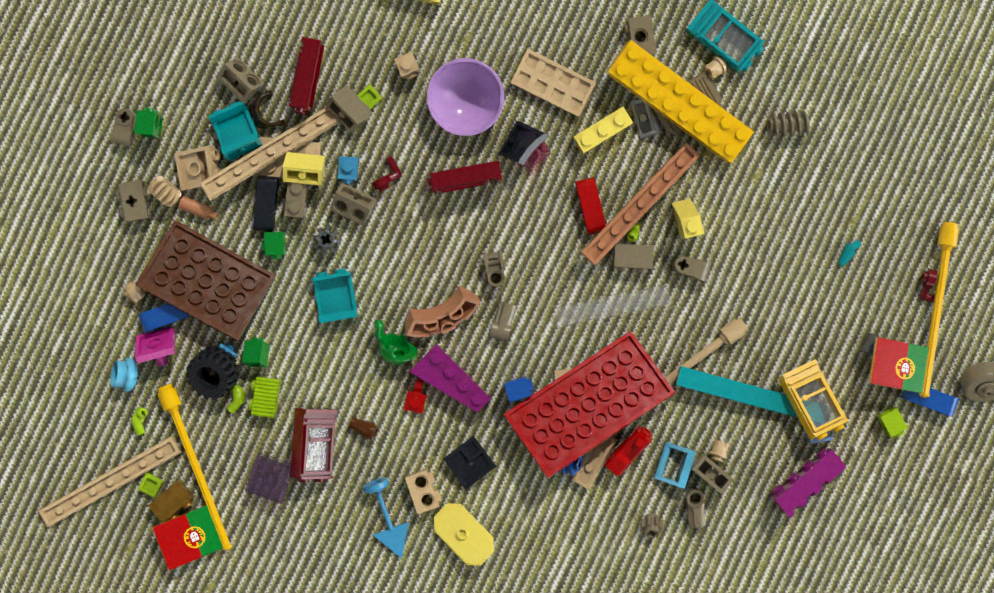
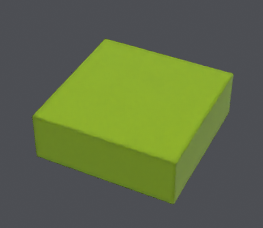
[357,84,383,110]
[137,472,164,498]

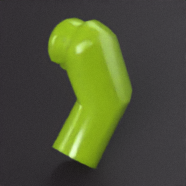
[627,222,640,242]
[226,385,245,414]
[131,407,147,436]

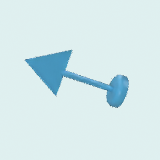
[362,477,409,558]

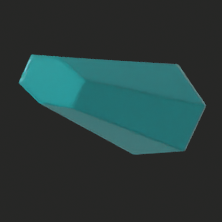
[838,239,862,268]

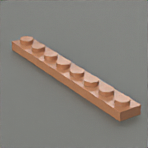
[580,142,700,266]

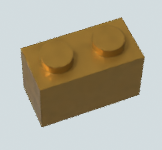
[148,479,195,523]

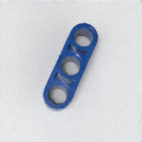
[138,304,191,333]
[901,388,960,417]

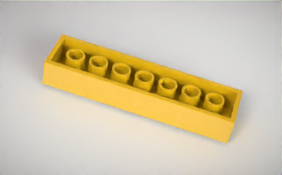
[605,40,754,163]

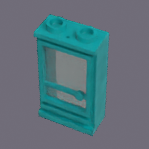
[685,0,765,74]

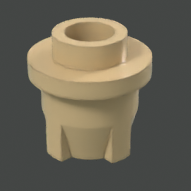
[704,57,727,79]
[123,281,145,304]
[708,440,729,463]

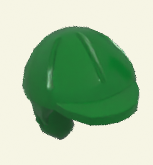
[374,319,418,365]

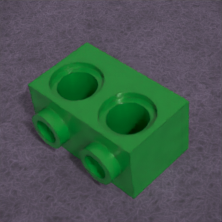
[134,107,163,139]

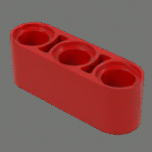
[575,177,606,235]

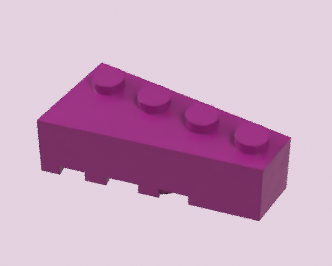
[409,344,491,412]
[770,448,847,518]

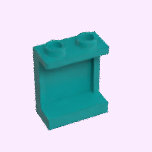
[208,101,263,162]
[312,268,359,323]

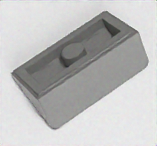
[630,99,662,139]

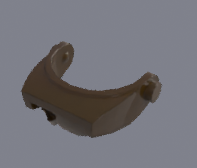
[249,90,285,128]

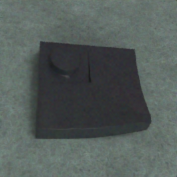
[498,121,549,165]
[443,436,497,490]

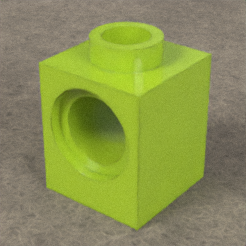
[877,407,908,438]

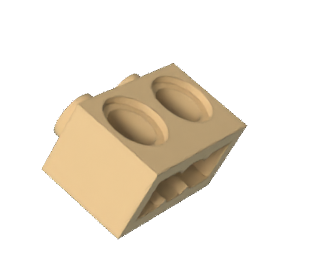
[405,469,442,514]

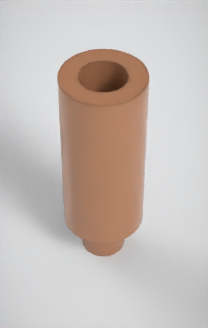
[178,196,218,220]

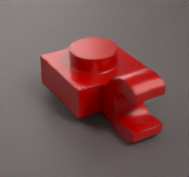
[404,378,427,414]

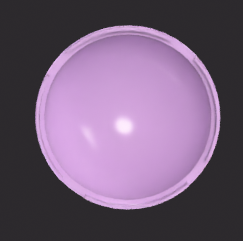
[427,58,504,136]

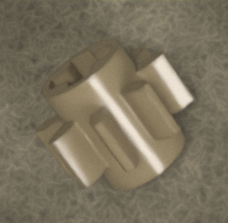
[640,513,664,538]

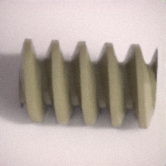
[768,111,810,137]

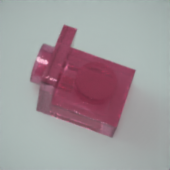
[524,142,551,171]

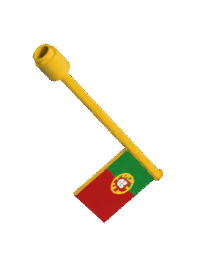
[869,222,959,398]
[152,383,232,571]

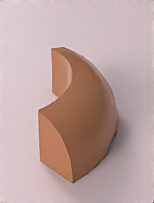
[405,286,481,338]

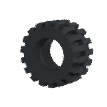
[186,346,240,400]

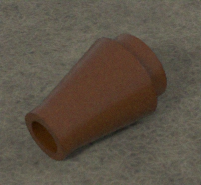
[349,417,379,440]

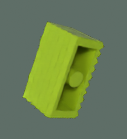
[248,376,281,418]

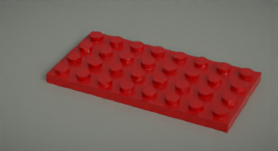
[504,331,675,479]

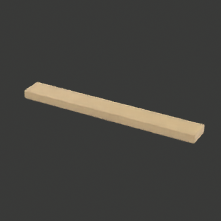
[199,107,340,201]
[38,436,182,528]

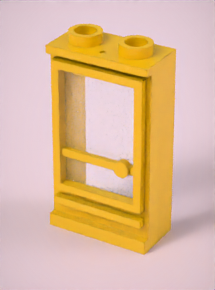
[778,359,849,441]

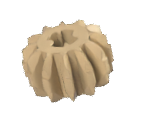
[147,176,182,207]

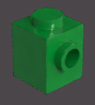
[261,232,287,259]
[242,337,270,367]

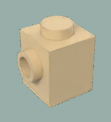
[394,52,420,80]

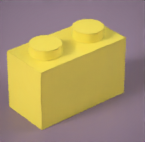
[283,152,325,186]

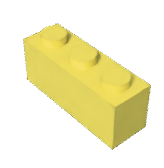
[573,107,633,155]

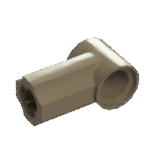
[489,302,516,342]
[685,487,706,528]

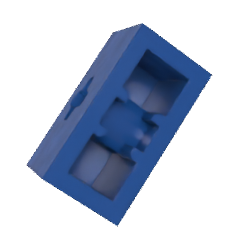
[504,376,534,402]

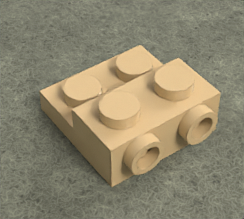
[174,146,221,191]

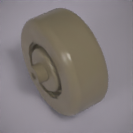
[960,361,994,402]

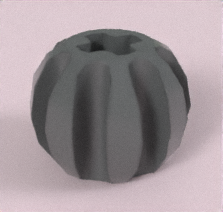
[313,226,341,254]

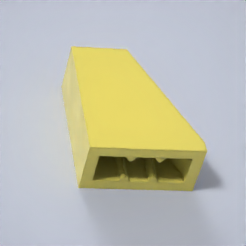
[671,198,704,240]

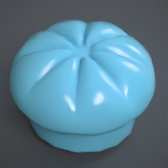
[111,357,138,392]

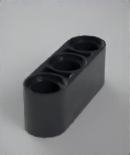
[253,175,279,232]

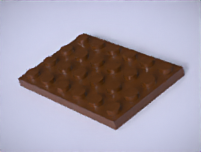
[135,220,276,341]

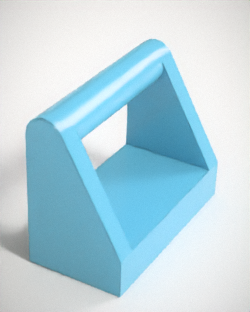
[654,441,696,489]

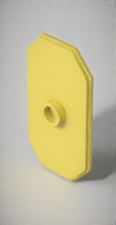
[434,503,494,566]

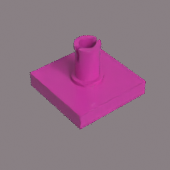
[135,326,175,366]

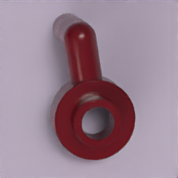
[372,156,402,192]
[920,268,937,303]

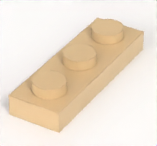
[572,436,618,490]

